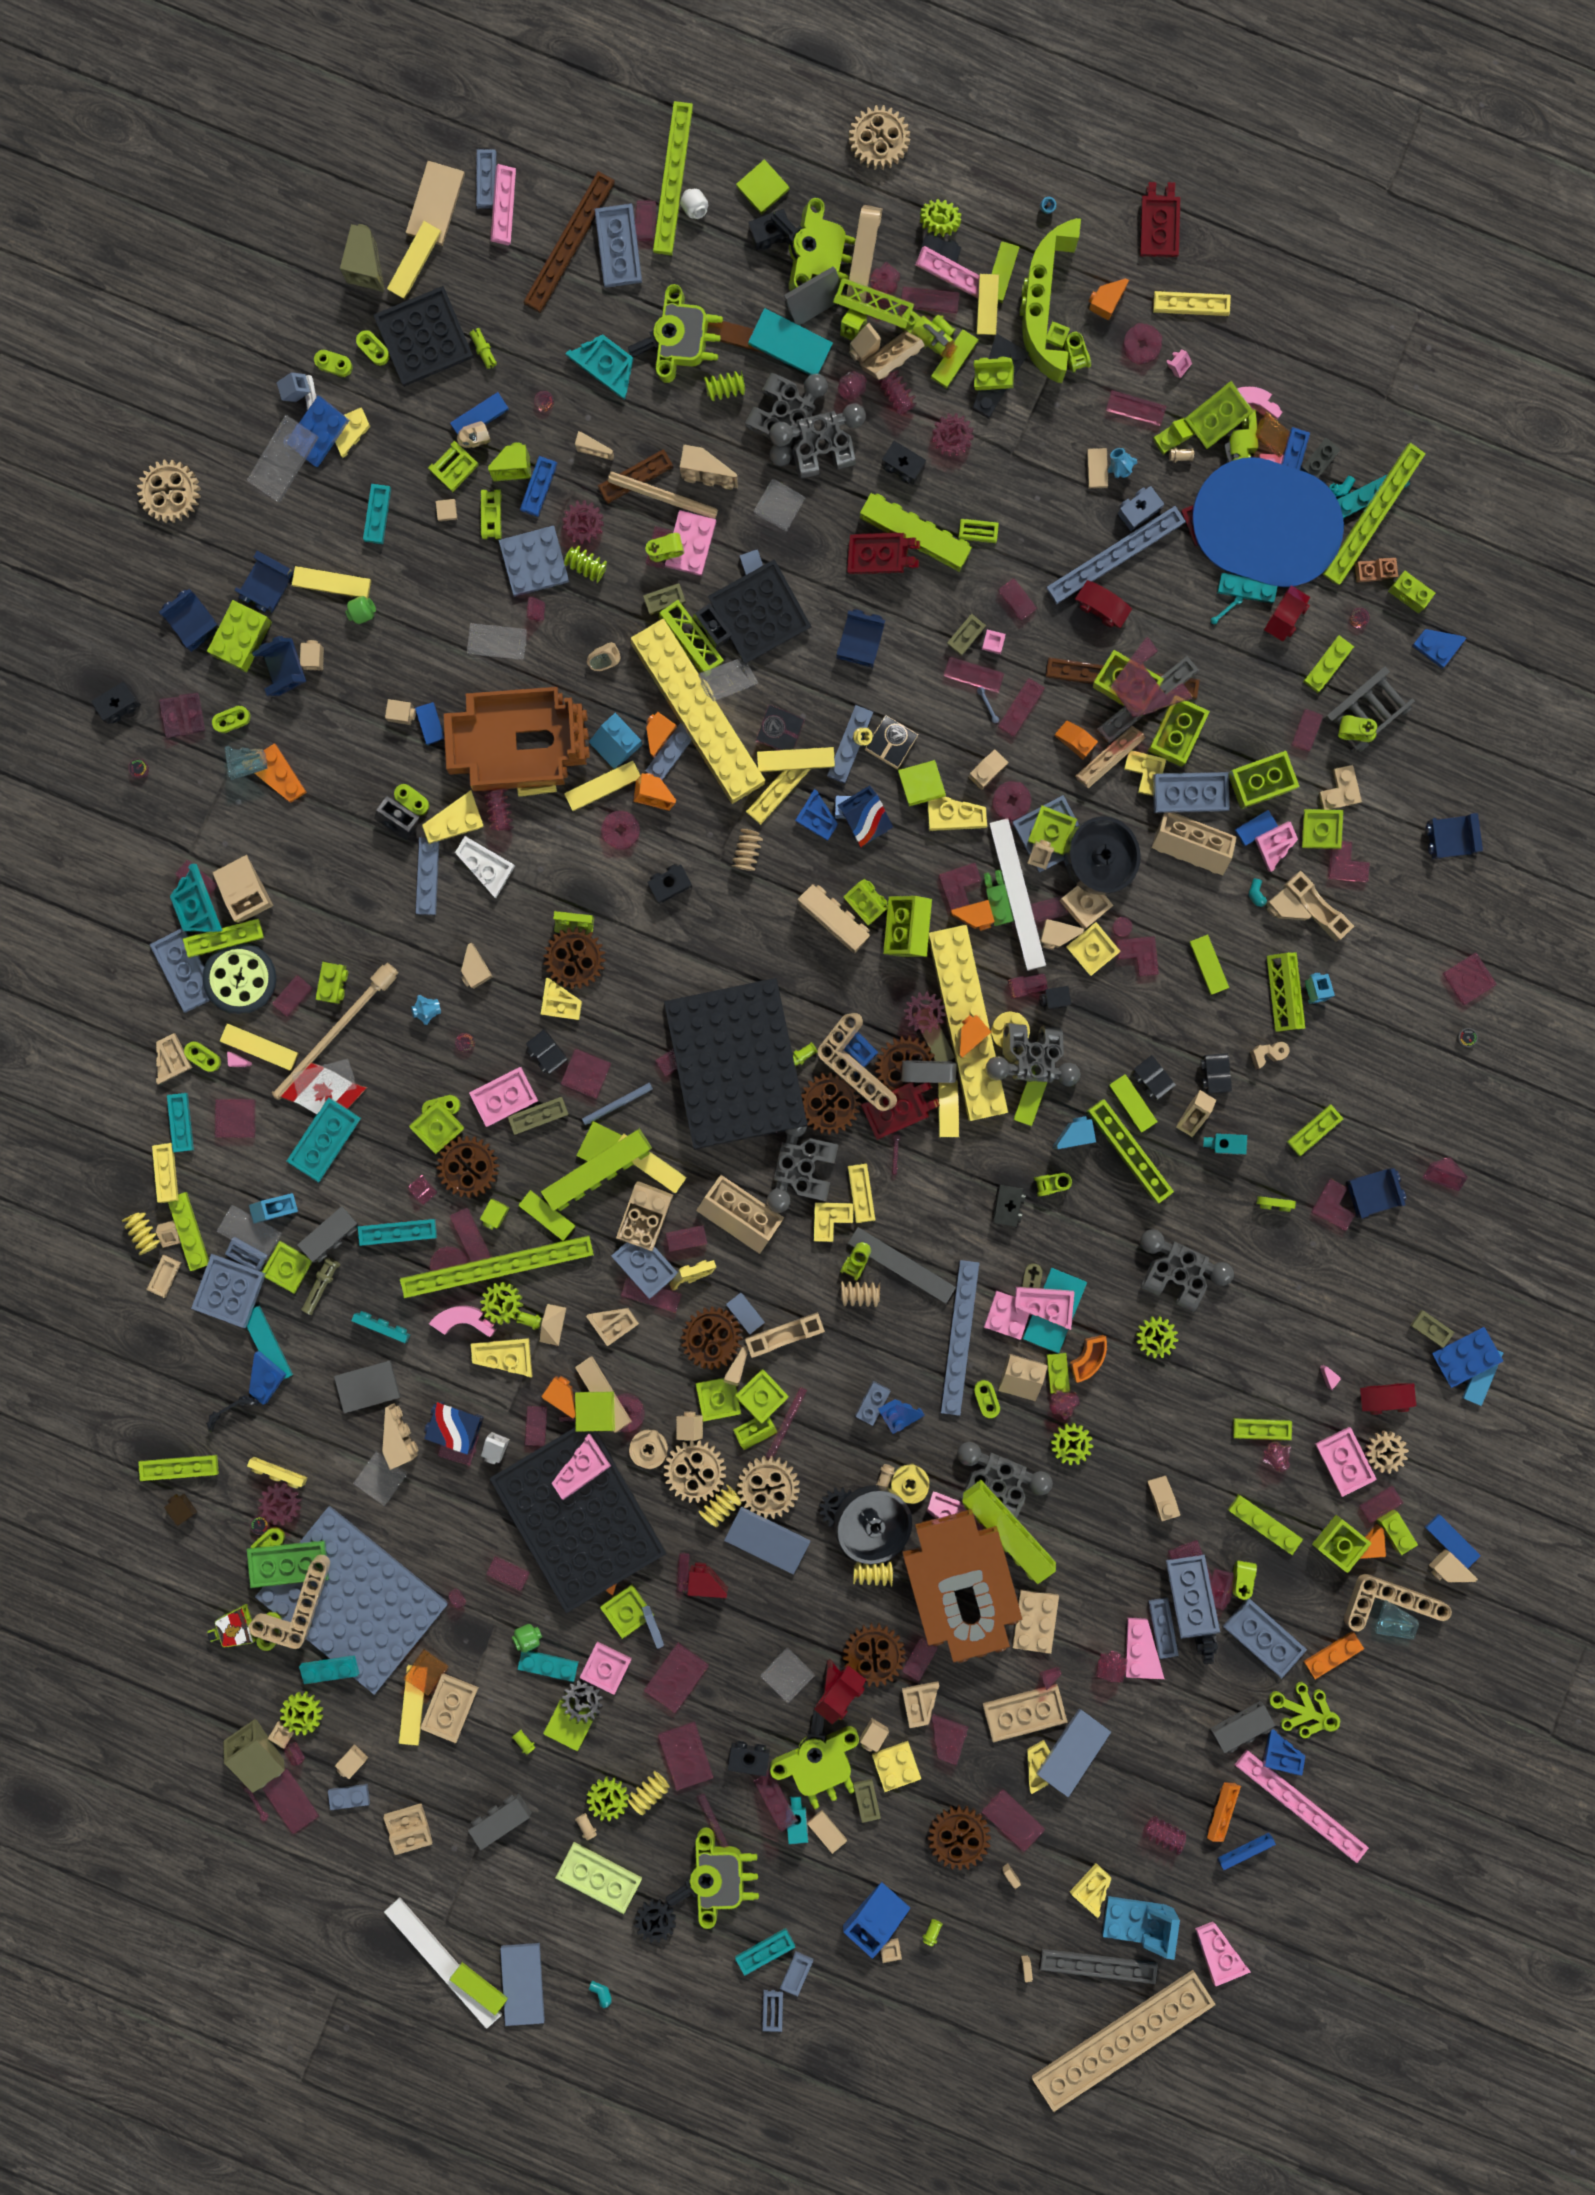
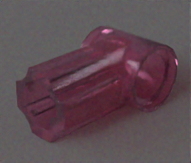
[1007,973,1048,999]

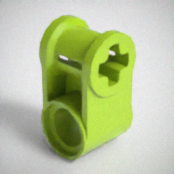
[1064,332,1091,373]
[645,533,684,562]
[1338,715,1377,742]
[1034,1173,1072,1197]
[840,1242,871,1281]
[1232,1561,1257,1600]

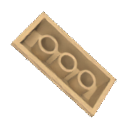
[1152,812,1236,875]
[798,885,870,954]
[696,1175,784,1254]

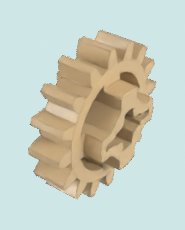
[1365,1431,1409,1474]

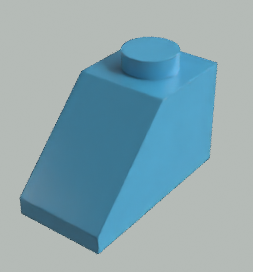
[249,1193,298,1224]

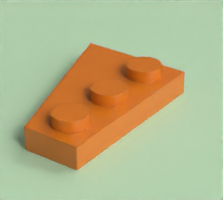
[243,743,307,802]

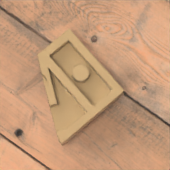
[156,1033,192,1084]
[586,1308,639,1346]
[902,1681,939,1728]

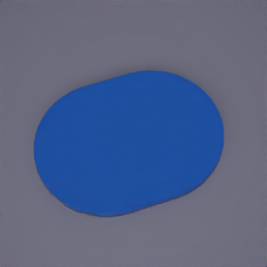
[1192,457,1344,587]

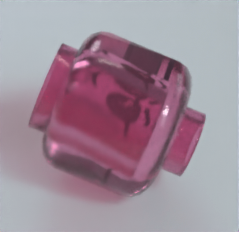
[838,371,867,400]

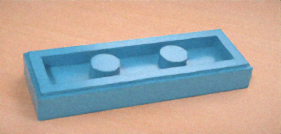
[1462,1351,1503,1406]

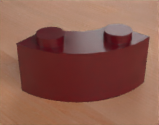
[1075,580,1132,628]
[1264,585,1310,641]
[1360,1383,1417,1415]
[814,1665,866,1724]

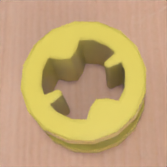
[853,728,873,745]

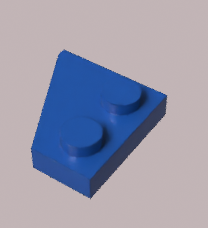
[1412,629,1466,668]
[795,789,838,841]
[838,1026,878,1077]
[249,1351,287,1405]
[878,1399,925,1434]
[1263,1729,1305,1776]

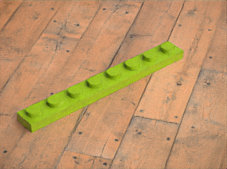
[653,101,693,256]
[1322,443,1426,585]

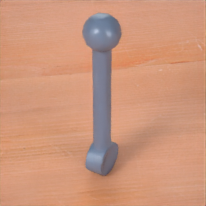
[977,686,999,723]

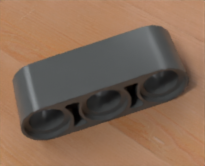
[901,1061,957,1083]

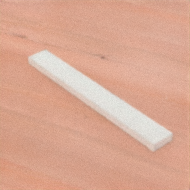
[990,818,1046,971]
[384,1897,502,2029]

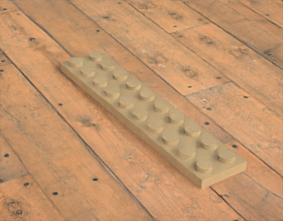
[1032,1970,1215,2112]

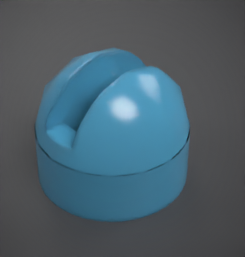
[1040,197,1056,214]

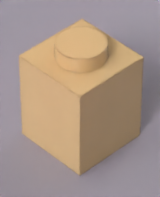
[300,640,324,670]
[385,699,416,725]
[677,1411,703,1441]
[860,1718,889,1752]
[335,1744,368,1779]

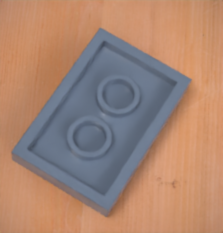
[611,1242,678,1300]

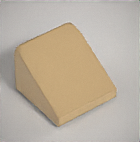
[156,1220,181,1248]

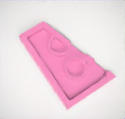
[552,1434,611,1500]
[1195,1922,1250,1986]

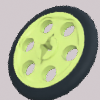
[202,943,277,1014]

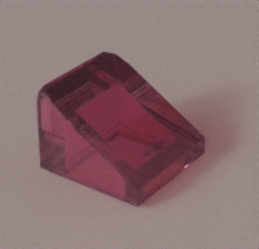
[527,597,545,621]
[408,1175,437,1205]
[1040,1667,1061,1690]
[284,1742,305,1766]

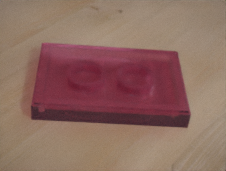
[644,1643,709,1713]
[658,1721,713,1790]

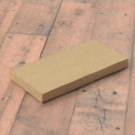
[406,161,465,246]
[983,1684,1068,1742]

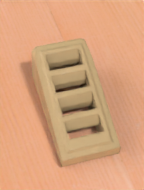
[575,431,614,460]
[724,1345,748,1386]

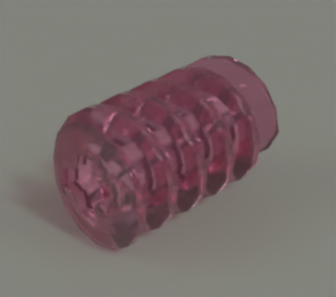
[880,370,917,415]
[484,789,514,831]
[1142,1816,1186,1856]

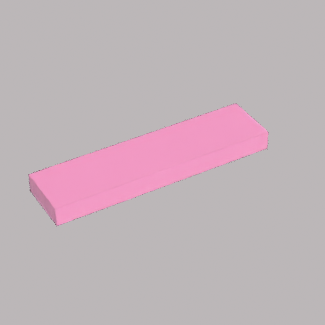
[490,164,516,246]
[915,246,979,299]

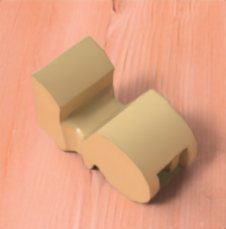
[1250,1042,1290,1069]

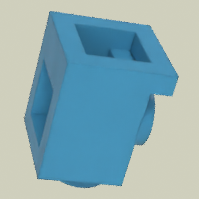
[1305,973,1335,1004]

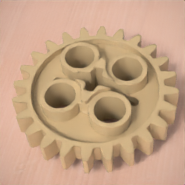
[849,105,910,170]
[137,460,201,523]
[664,1439,726,1503]
[737,1456,800,1519]

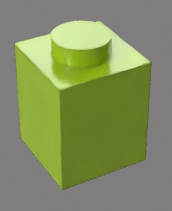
[480,1199,510,1230]

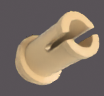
[1169,447,1194,463]
[876,1464,895,1487]
[575,1813,597,1840]

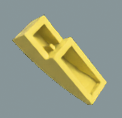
[938,1080,959,1137]

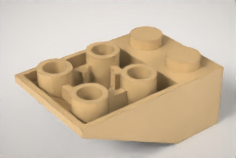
[680,445,738,490]
[213,855,274,923]
[616,1182,674,1251]
[382,1403,419,1470]

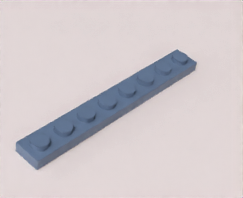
[1046,506,1186,605]
[941,1260,979,1415]

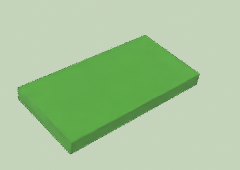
[247,1540,329,1588]

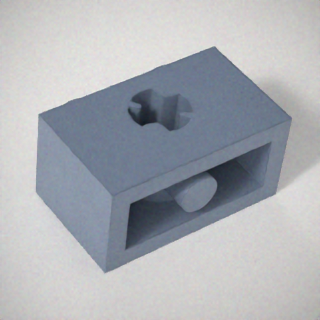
[1118,486,1164,531]
[855,1381,891,1426]

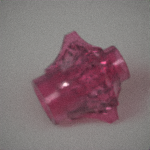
[1050,1390,1080,1420]
[1262,1442,1291,1472]

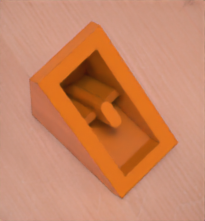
[1360,1524,1386,1558]

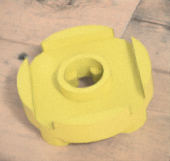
[991,1012,1030,1050]
[891,1464,929,1504]

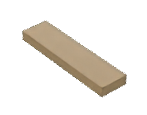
[1075,726,1145,788]
[575,1357,632,1433]

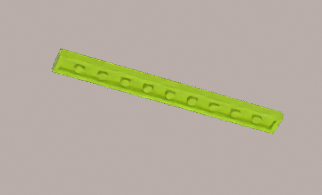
[400,1236,594,1298]

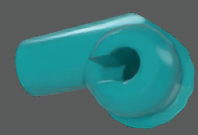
[1329,476,1356,497]
[1249,878,1267,907]

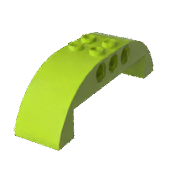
[1019,218,1081,383]

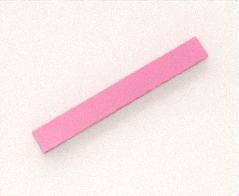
[1235,1749,1369,1863]

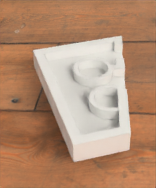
[455,836,515,898]

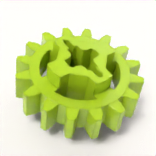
[920,199,961,237]
[480,1282,523,1325]
[1136,1316,1178,1358]
[1051,1423,1093,1465]
[280,1692,323,1735]
[587,1777,629,1821]

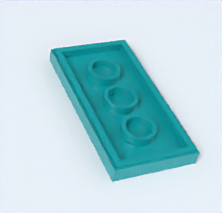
[748,308,833,375]
[286,1097,361,1182]
[1022,1268,1087,1353]

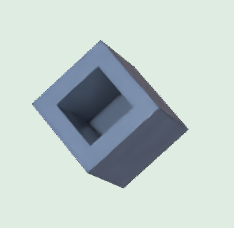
[277,373,311,402]

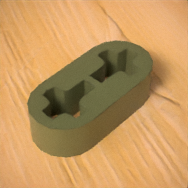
[1021,1263,1042,1288]

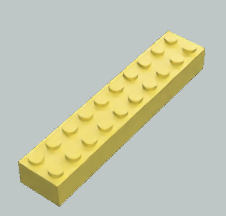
[631,619,765,804]
[928,925,1008,1121]

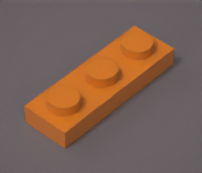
[1304,1631,1364,1679]
[1207,1782,1241,1842]

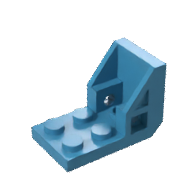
[1102,1896,1180,1960]

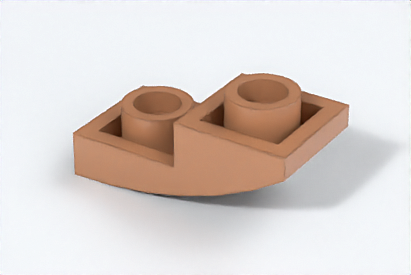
[1355,558,1398,582]

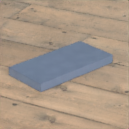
[595,203,642,288]
[1153,772,1230,813]
[150,928,210,1013]
[724,1507,810,1574]
[1166,1555,1220,1639]
[1223,1598,1307,1679]
[1036,1709,1111,1797]
[501,1943,545,2026]

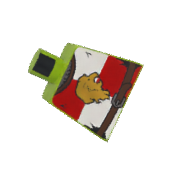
[207,1604,257,1647]

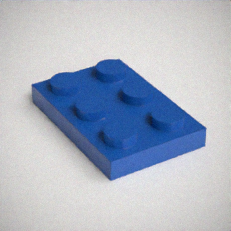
[286,396,350,467]
[1431,1327,1503,1388]

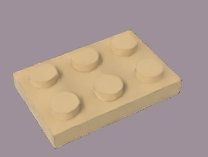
[860,330,925,380]
[1012,1589,1059,1653]
[420,1673,479,1743]

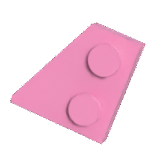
[1255,822,1298,872]

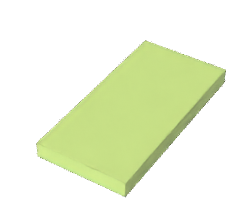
[555,1842,642,1914]

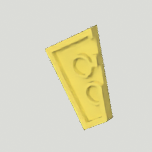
[422,790,483,844]
[928,797,987,831]
[471,1338,532,1377]

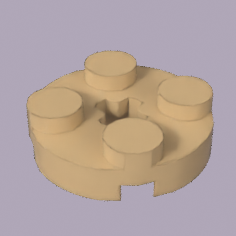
[629,1429,668,1469]

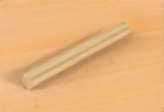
[608,472,718,519]

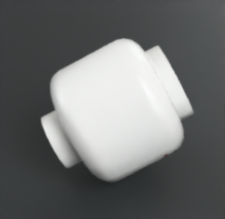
[680,189,708,219]

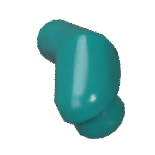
[588,1981,612,2008]

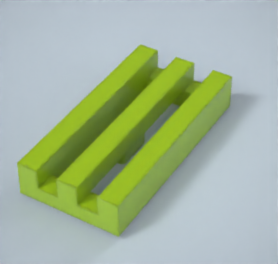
[958,519,999,543]

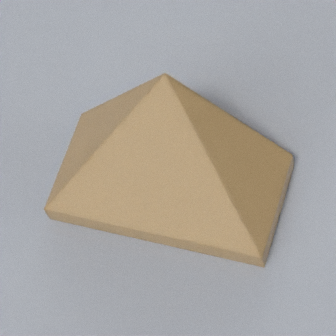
[540,1304,566,1346]

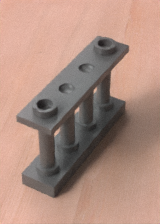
[1323,666,1415,754]

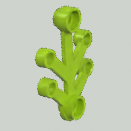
[1269,1682,1340,1738]

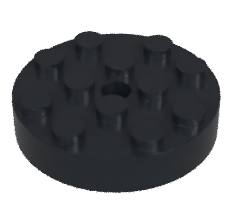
[1064,816,1141,895]
[834,1485,912,1564]

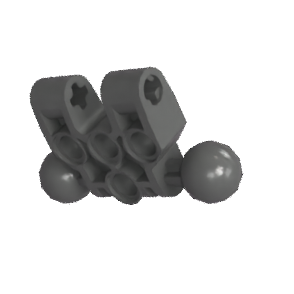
[744,373,828,466]
[769,403,866,479]
[985,1023,1081,1087]
[767,1126,839,1213]
[1140,1229,1234,1312]
[957,1442,1053,1519]

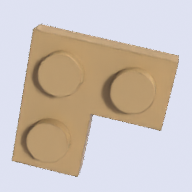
[1319,765,1362,810]

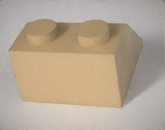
[998,1353,1048,1401]

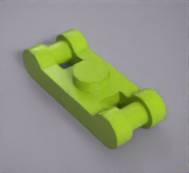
[481,490,502,539]

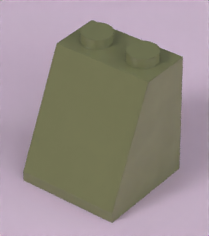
[340,224,385,292]
[223,1719,285,1793]

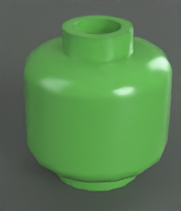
[346,596,376,624]
[512,1624,542,1653]

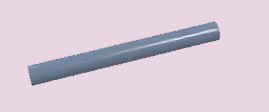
[582,1083,653,1125]

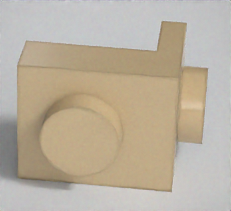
[1027,839,1054,870]

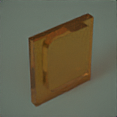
[1256,412,1289,457]
[403,1649,449,1695]

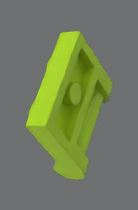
[428,441,479,492]

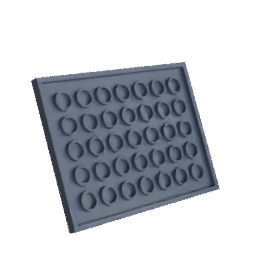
[255,1506,448,1695]

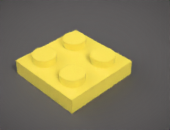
[1066,922,1121,976]
[872,1741,921,1792]

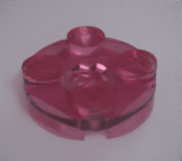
[1123,323,1162,364]
[993,781,1031,820]
[601,811,640,850]
[617,1393,645,1433]

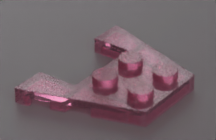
[1111,637,1193,718]

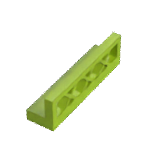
[833,278,914,328]
[659,600,724,679]
[1267,953,1305,1032]

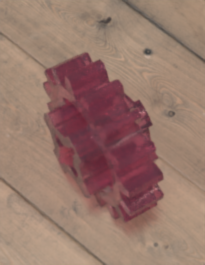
[932,413,974,456]
[562,500,604,544]
[904,992,946,1034]
[258,1483,302,1525]

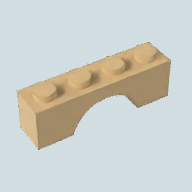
[1283,871,1354,942]
[745,1312,825,1358]

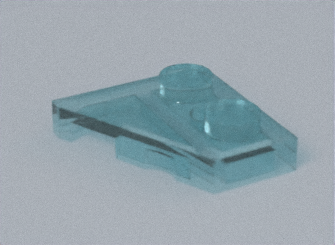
[225,746,268,780]
[1375,1600,1419,1640]

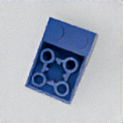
[843,1881,910,1959]

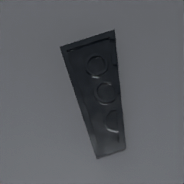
[973,333,1029,419]

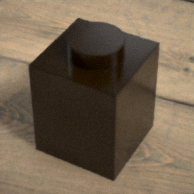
[164,1493,198,1526]

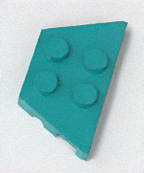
[566,334,633,400]
[170,864,222,932]

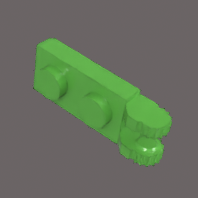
[984,870,1014,926]

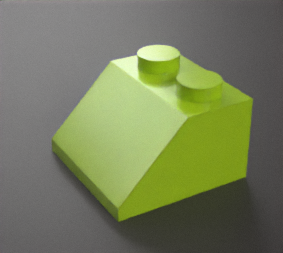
[488,443,531,481]
[1312,1515,1372,1573]

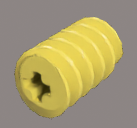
[122,1213,160,1255]
[699,1484,741,1527]
[853,1561,893,1587]
[628,1771,670,1815]

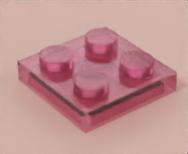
[561,1049,611,1099]

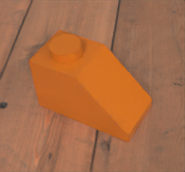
[1088,279,1129,320]
[646,712,677,758]
[1054,721,1098,760]
[633,773,676,811]
[950,900,994,931]
[958,1015,991,1058]
[542,1376,576,1418]

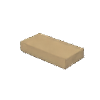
[1087,448,1108,489]
[147,1255,182,1298]
[807,1810,847,1854]

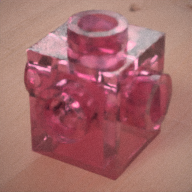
[870,262,900,295]
[1096,1651,1128,1682]

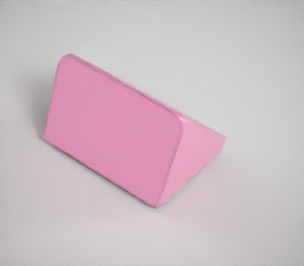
[227,1052,252,1067]
[1320,1365,1341,1390]

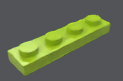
[183,919,264,958]
[168,1192,209,1271]
[139,1455,219,1481]
[1228,1494,1303,1555]

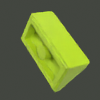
[733,1416,777,1450]

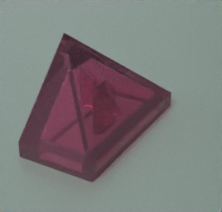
[1423,1157,1467,1191]
[1210,1569,1234,1610]

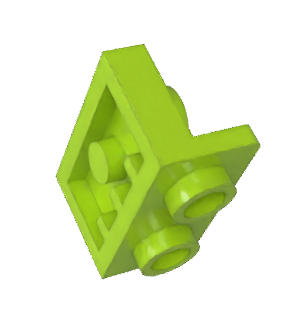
[973,357,1014,390]
[843,879,888,925]
[553,911,594,935]
[316,962,348,1004]

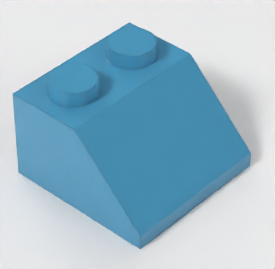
[589,713,643,769]
[1053,1116,1096,1149]

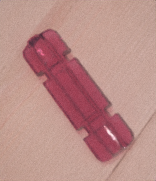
[677,1553,690,1592]

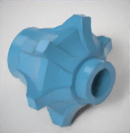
[1108,448,1137,478]
[411,995,441,1025]

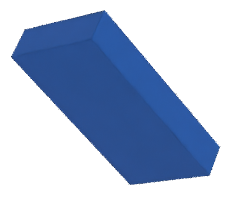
[415,702,445,745]
[1235,810,1278,846]

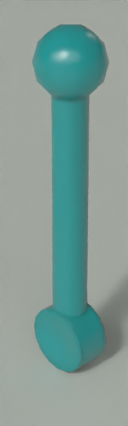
[1211,596,1243,624]

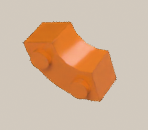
[1070,1335,1107,1383]

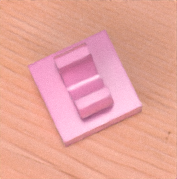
[1166,349,1192,378]
[982,630,1006,654]

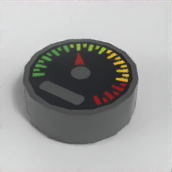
[1457,1028,1478,1047]

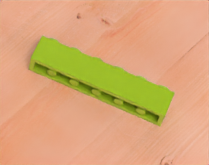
[860,493,972,572]
[1086,1099,1174,1203]
[541,1128,652,1211]
[962,1480,1056,1584]

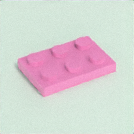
[665,510,716,576]
[469,1067,538,1127]
[1315,1427,1377,1497]

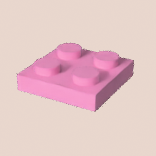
[984,1291,1030,1340]
[580,1642,632,1695]

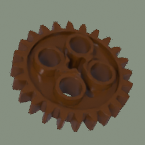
[543,927,606,989]
[875,1035,935,1092]
[801,1072,861,1135]
[436,1136,500,1198]
[681,1306,743,1370]
[843,1623,906,1687]
[928,1805,991,1870]

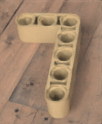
[846,205,883,303]
[818,1013,897,1111]
[249,1555,330,1649]
[1344,1574,1452,1631]

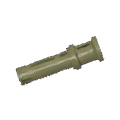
[301,1257,341,1315]

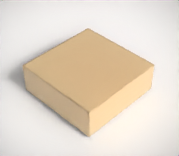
[436,499,458,521]
[268,1721,295,1749]
[1003,1864,1021,1889]
[881,1938,902,1963]
[1021,1955,1033,1982]

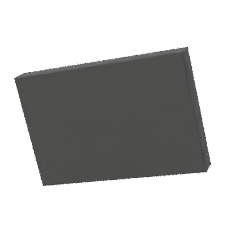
[784,267,844,325]
[334,1360,401,1413]

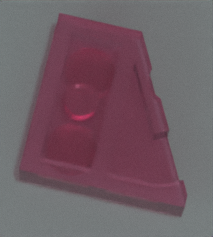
[932,1714,969,1765]

